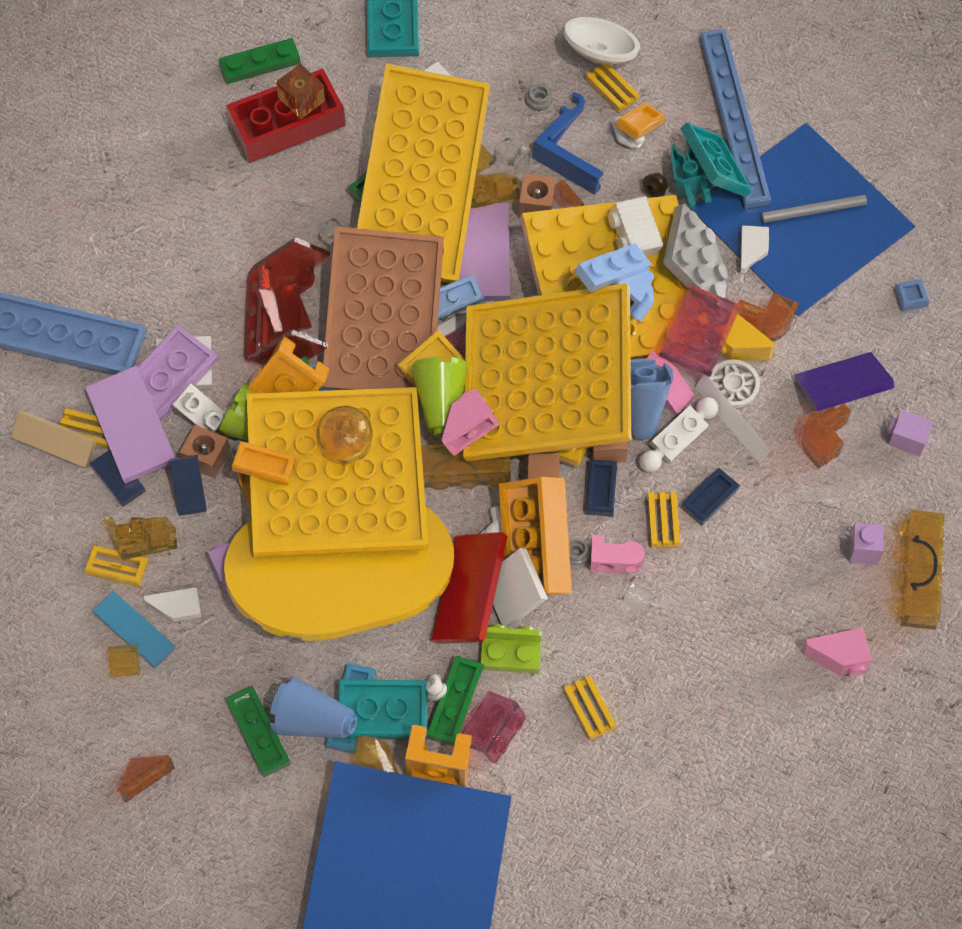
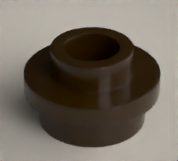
[643,173,668,197]

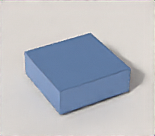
[894,279,929,312]

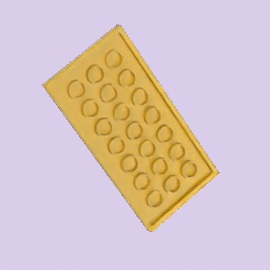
[357,64,490,283]

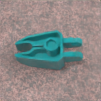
[671,140,712,208]

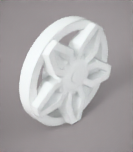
[709,359,760,408]

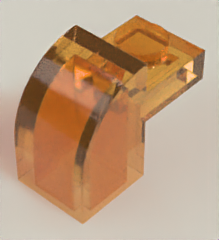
[735,293,799,342]
[801,404,851,469]

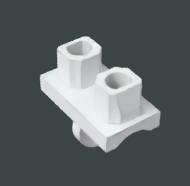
[172,383,226,432]

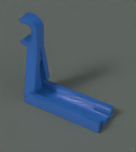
[532,92,604,195]

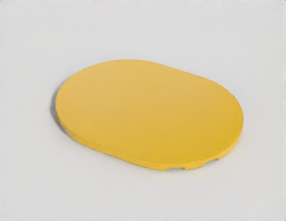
[224,506,454,641]

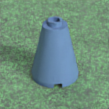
[631,359,673,440]
[270,676,357,738]

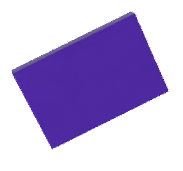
[795,352,894,411]

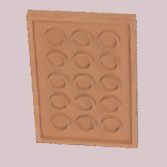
[321,226,444,398]

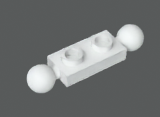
[639,397,719,472]

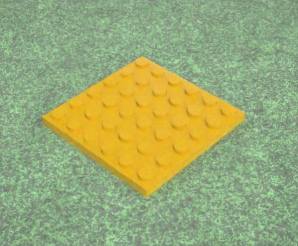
[520,195,713,360]
[463,283,631,461]
[247,387,428,557]

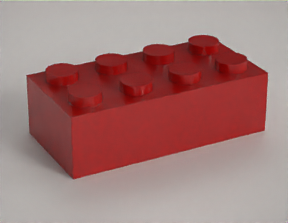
[226,68,346,163]

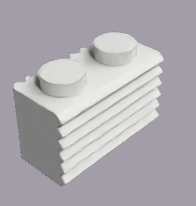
[608,196,663,257]

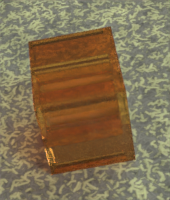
[276,63,325,119]

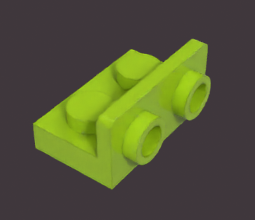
[481,624,541,674]

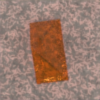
[118,755,175,803]

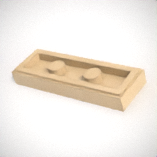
[11,410,97,468]

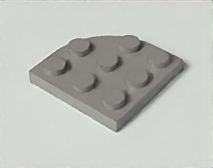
[663,203,729,314]

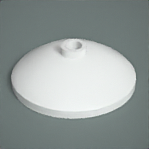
[564,17,640,64]

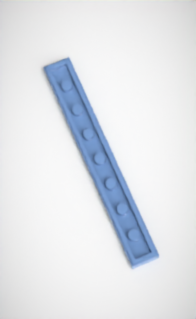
[700,29,771,209]

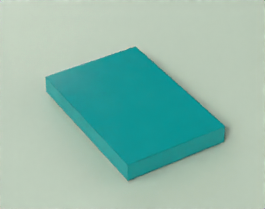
[367,0,419,58]
[680,122,752,197]
[338,680,428,740]

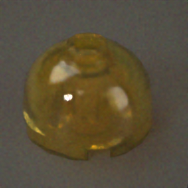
[316,405,373,465]

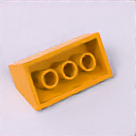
[499,477,572,596]

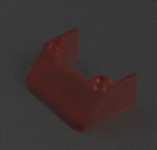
[244,237,330,364]

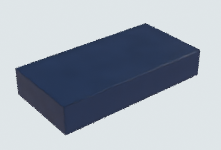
[90,450,146,507]
[169,455,207,516]
[585,459,617,517]
[681,468,740,526]

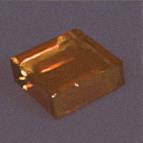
[555,180,584,207]

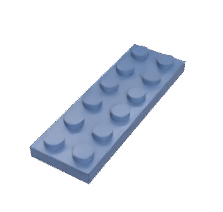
[0,292,147,374]

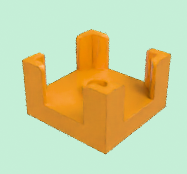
[247,336,330,394]
[405,725,472,787]

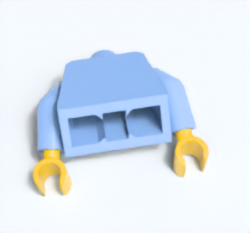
[566,254,654,338]

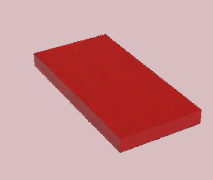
[432,532,508,644]

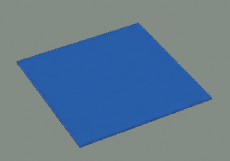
[690,123,916,316]
[303,761,512,929]

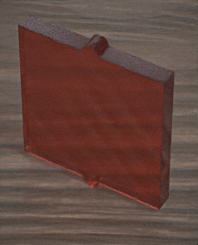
[256,284,312,334]

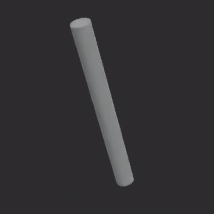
[761,195,867,223]

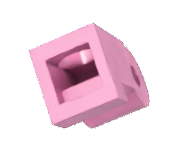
[590,535,645,573]

